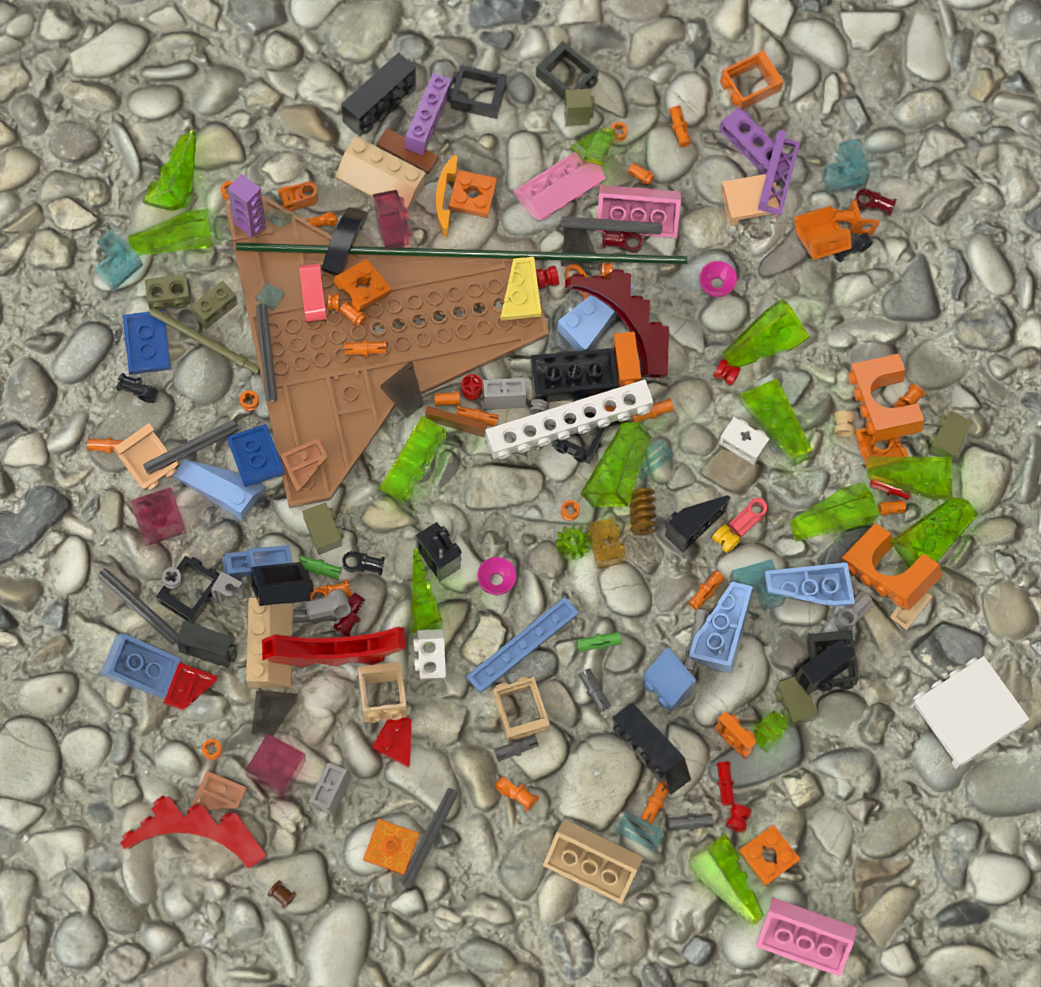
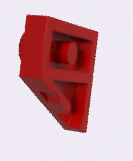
[163,662,218,711]
[372,717,412,768]

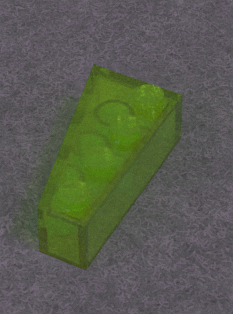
[889,497,979,568]

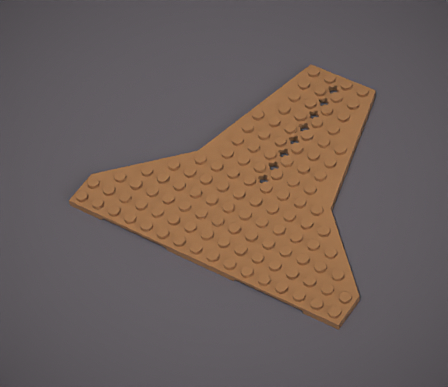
[225,196,549,508]

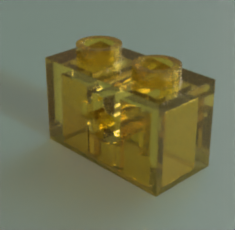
[587,518,626,569]

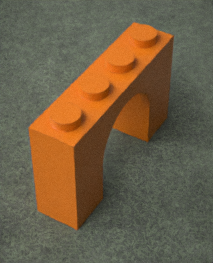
[848,354,924,442]
[842,523,943,611]

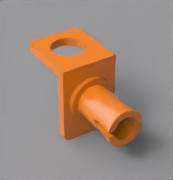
[831,200,880,235]

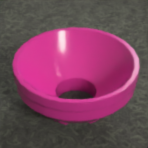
[699,261,737,297]
[477,557,516,596]

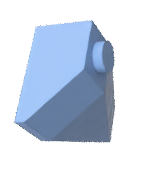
[173,459,266,521]
[764,563,855,607]
[689,582,753,674]

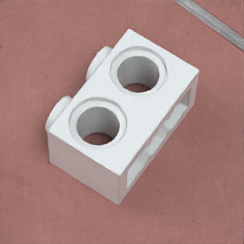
[413,629,446,679]

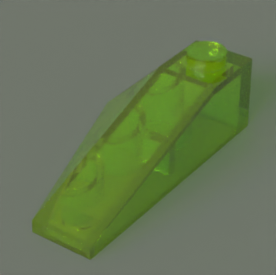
[571,126,618,166]
[142,130,197,211]
[128,208,212,257]
[722,298,810,367]
[867,456,952,499]
[789,482,879,542]
[408,548,442,638]
[688,833,764,926]

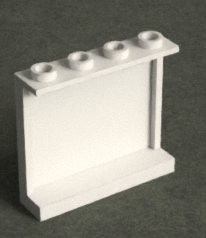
[911,656,1030,770]

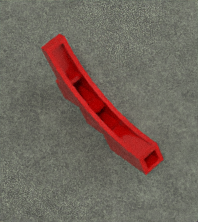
[262,627,406,668]
[119,795,268,869]

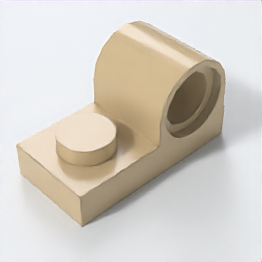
[890,592,934,630]

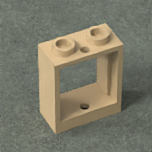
[358,662,407,723]
[492,676,550,743]

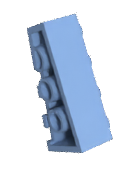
[557,284,633,351]

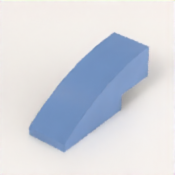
[221,545,292,578]

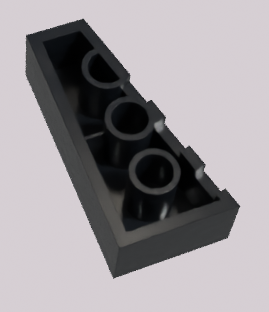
[612,702,691,795]

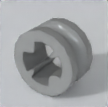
[530,399,550,414]
[162,567,182,589]

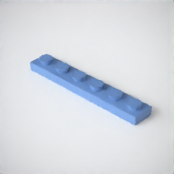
[466,597,579,694]

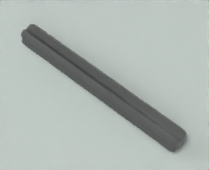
[561,216,662,234]
[256,304,277,402]
[143,420,239,474]
[98,568,178,645]
[401,788,458,888]

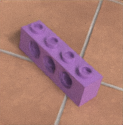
[405,73,452,156]
[719,108,792,183]
[228,174,265,238]

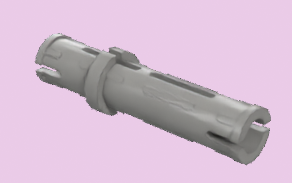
[684,609,709,674]

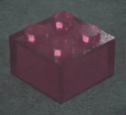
[373,189,412,250]
[130,487,186,546]
[245,733,306,797]

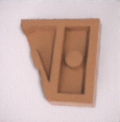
[280,438,327,493]
[191,771,247,810]

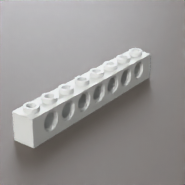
[485,380,653,459]

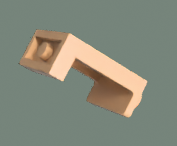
[721,174,780,226]
[113,423,179,490]

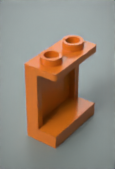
[794,206,852,260]

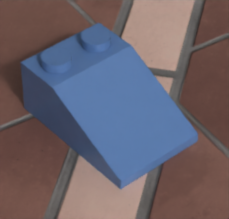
[100,633,181,699]
[643,647,696,712]

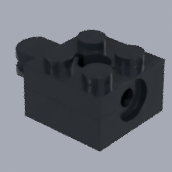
[416,522,462,582]

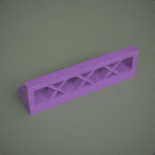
[758,130,800,216]

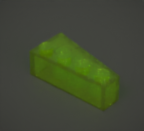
[739,378,813,466]
[379,416,448,503]
[580,422,651,507]

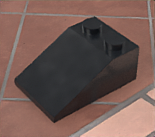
[665,495,731,553]

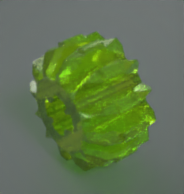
[555,524,591,561]

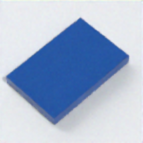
[122,310,171,375]
[227,424,285,487]

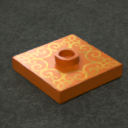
[363,819,420,875]

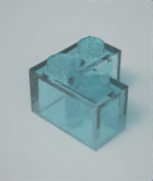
[823,138,870,193]
[94,229,143,292]
[729,559,786,611]

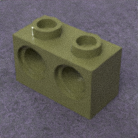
[145,274,191,310]
[191,281,238,329]

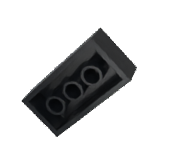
[341,52,416,137]
[530,348,619,402]

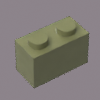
[564,89,595,127]
[929,411,973,463]
[302,502,344,555]
[774,677,817,727]

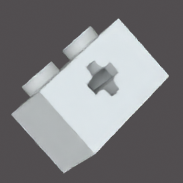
[719,417,769,465]

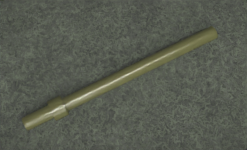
[149,307,260,375]

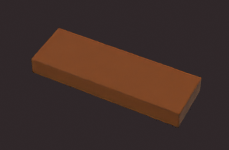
[376,128,439,175]
[425,406,487,438]

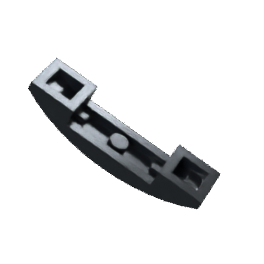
[321,207,368,275]

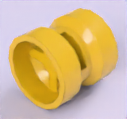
[711,524,741,553]

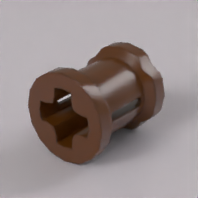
[267,880,297,909]

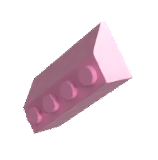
[513,150,606,220]
[596,185,681,238]
[756,898,857,976]

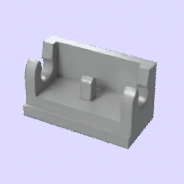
[483,378,526,410]
[211,572,245,608]
[309,763,352,817]

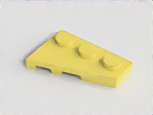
[500,257,541,321]

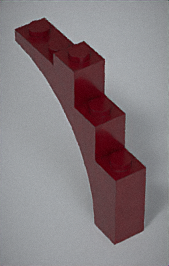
[565,269,669,378]

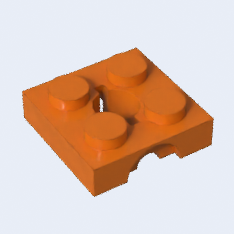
[449,170,497,218]
[333,259,392,312]
[854,428,909,472]
[714,711,757,760]
[738,824,801,887]

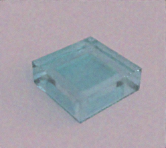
[265,208,294,226]
[255,282,285,311]

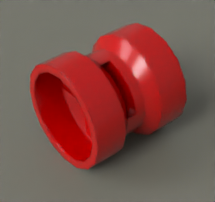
[536,265,559,289]
[713,359,741,386]
[462,374,483,401]
[725,804,752,833]

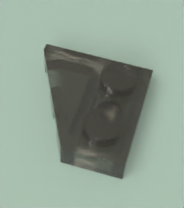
[561,228,600,271]
[380,361,424,418]
[252,690,298,736]

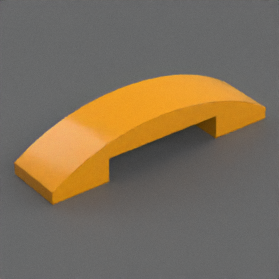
[436,155,458,237]

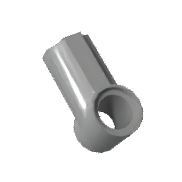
[305,589,351,620]
[835,592,874,631]

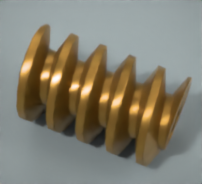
[629,488,657,535]

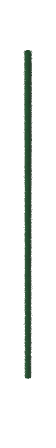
[235,243,688,264]

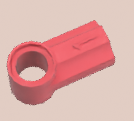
[728,498,767,537]

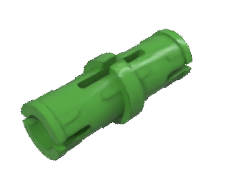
[298,555,342,580]
[577,631,622,653]

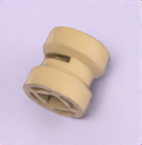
[834,411,855,437]

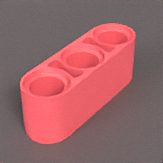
[299,263,326,322]

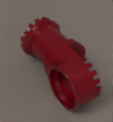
[854,188,897,216]
[602,230,643,253]
[333,593,365,637]

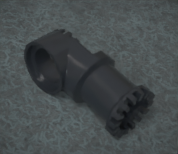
[832,233,874,263]
[116,373,159,403]
[342,551,385,576]

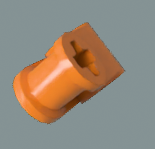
[278,181,319,212]

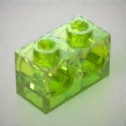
[753,710,789,753]

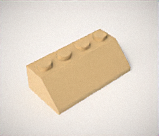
[335,136,426,215]
[246,598,293,688]
[542,819,644,904]

